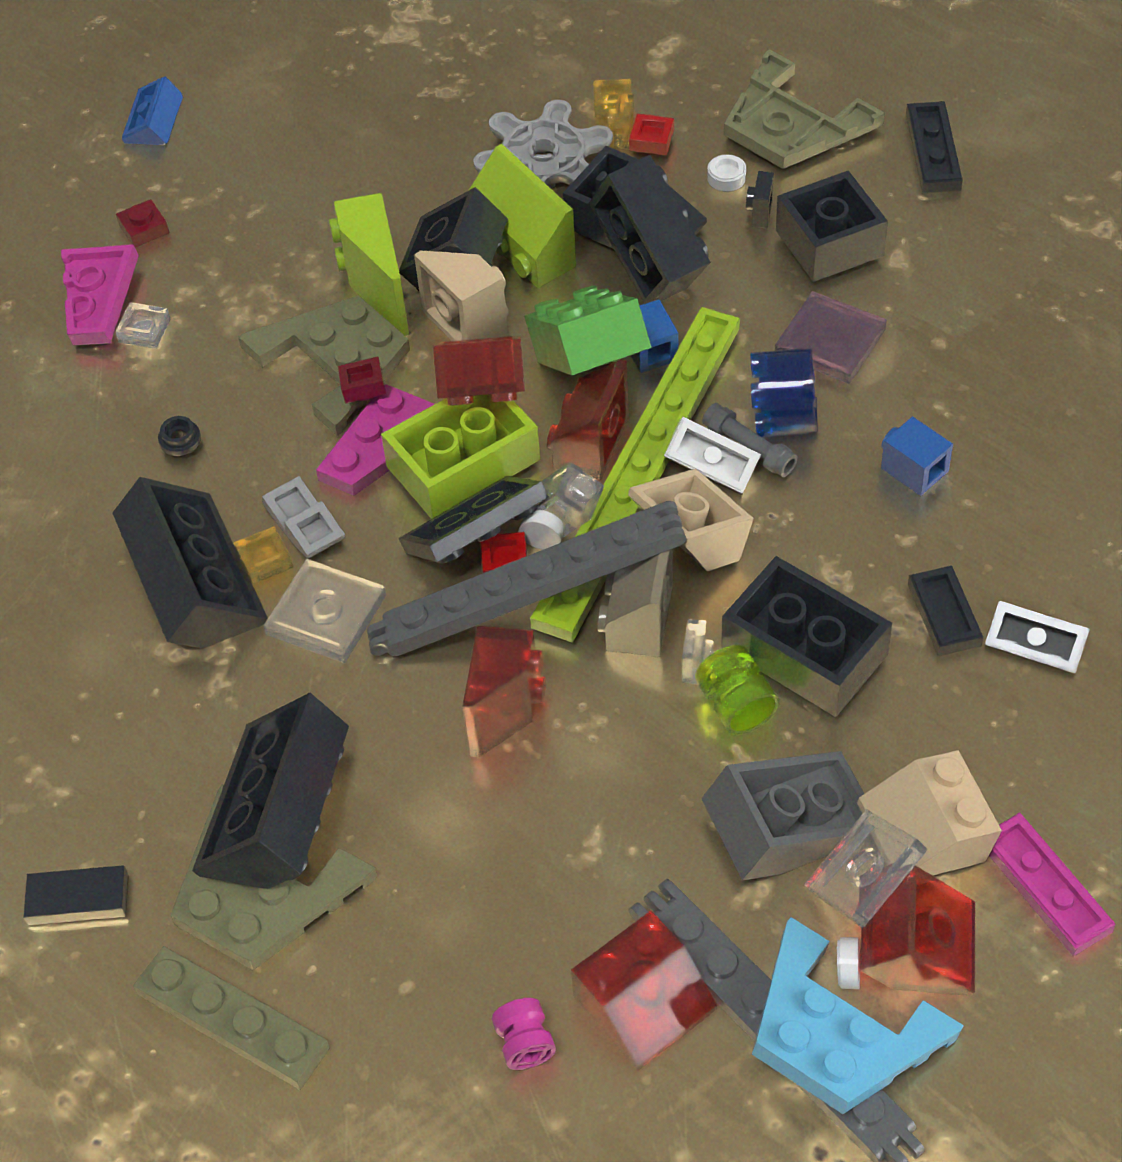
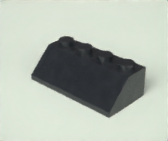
[112,477,268,648]
[192,693,349,889]

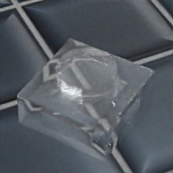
[115,302,171,349]
[682,619,714,685]

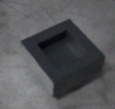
[746,171,774,229]

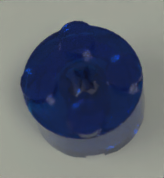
[750,348,818,438]

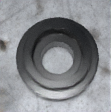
[158,416,201,456]

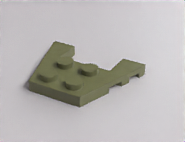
[724,49,885,169]
[238,296,410,436]
[171,784,377,970]

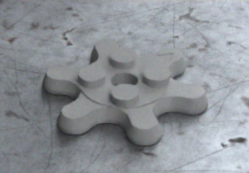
[473,100,613,189]

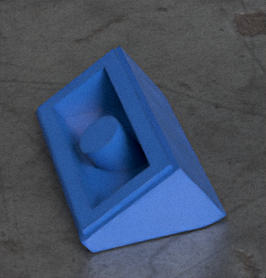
[122,76,183,145]

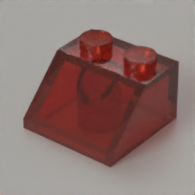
[433,335,525,405]
[547,359,629,480]
[462,626,546,757]
[860,862,975,996]
[571,910,717,1070]

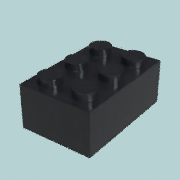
[588,155,711,304]
[721,556,892,717]

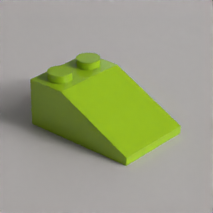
[329,193,409,336]

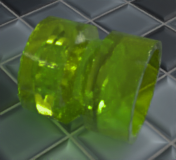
[695,645,780,734]

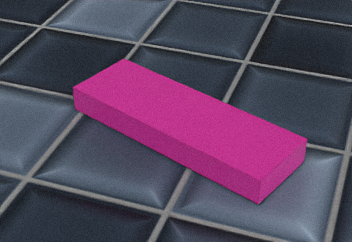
[989,813,1116,957]

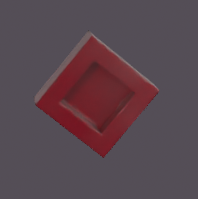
[116,199,169,248]
[338,356,386,404]

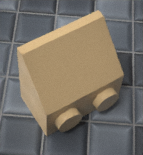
[414,251,509,358]
[628,469,754,571]
[857,750,1002,884]

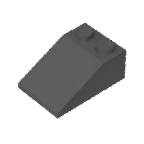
[701,751,874,880]

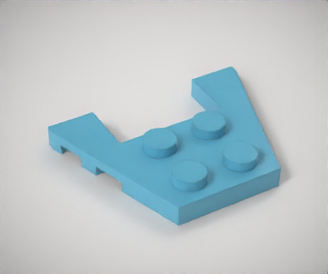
[752,917,964,1114]

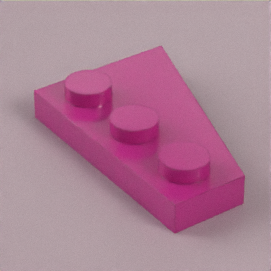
[61,244,139,345]
[316,384,434,496]

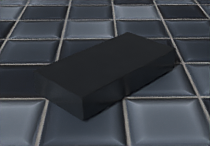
[908,566,984,656]
[23,865,128,925]

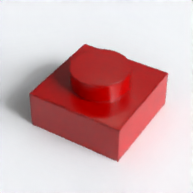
[629,113,674,156]
[481,532,527,573]

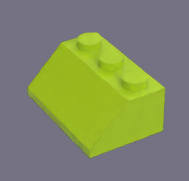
[468,144,576,288]

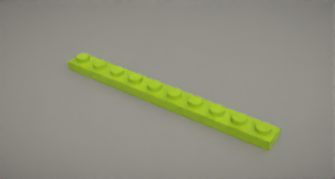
[530,307,740,643]

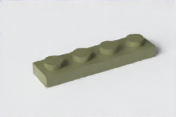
[133,946,330,1090]

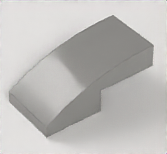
[262,476,345,559]

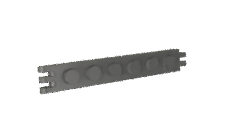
[367,501,686,656]
[629,879,925,1162]

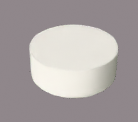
[707,155,746,192]
[519,510,565,550]
[837,937,860,989]

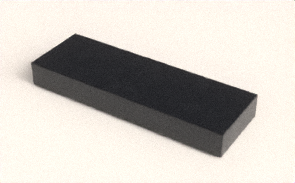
[906,101,963,193]

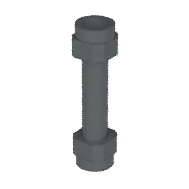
[702,403,798,477]

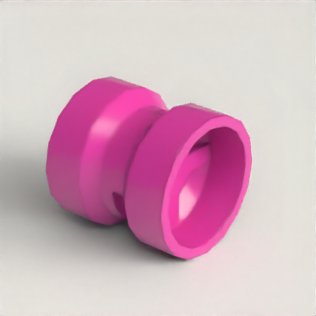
[491,998,556,1070]

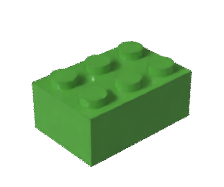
[524,286,652,375]

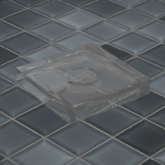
[264,559,386,663]
[804,809,928,928]

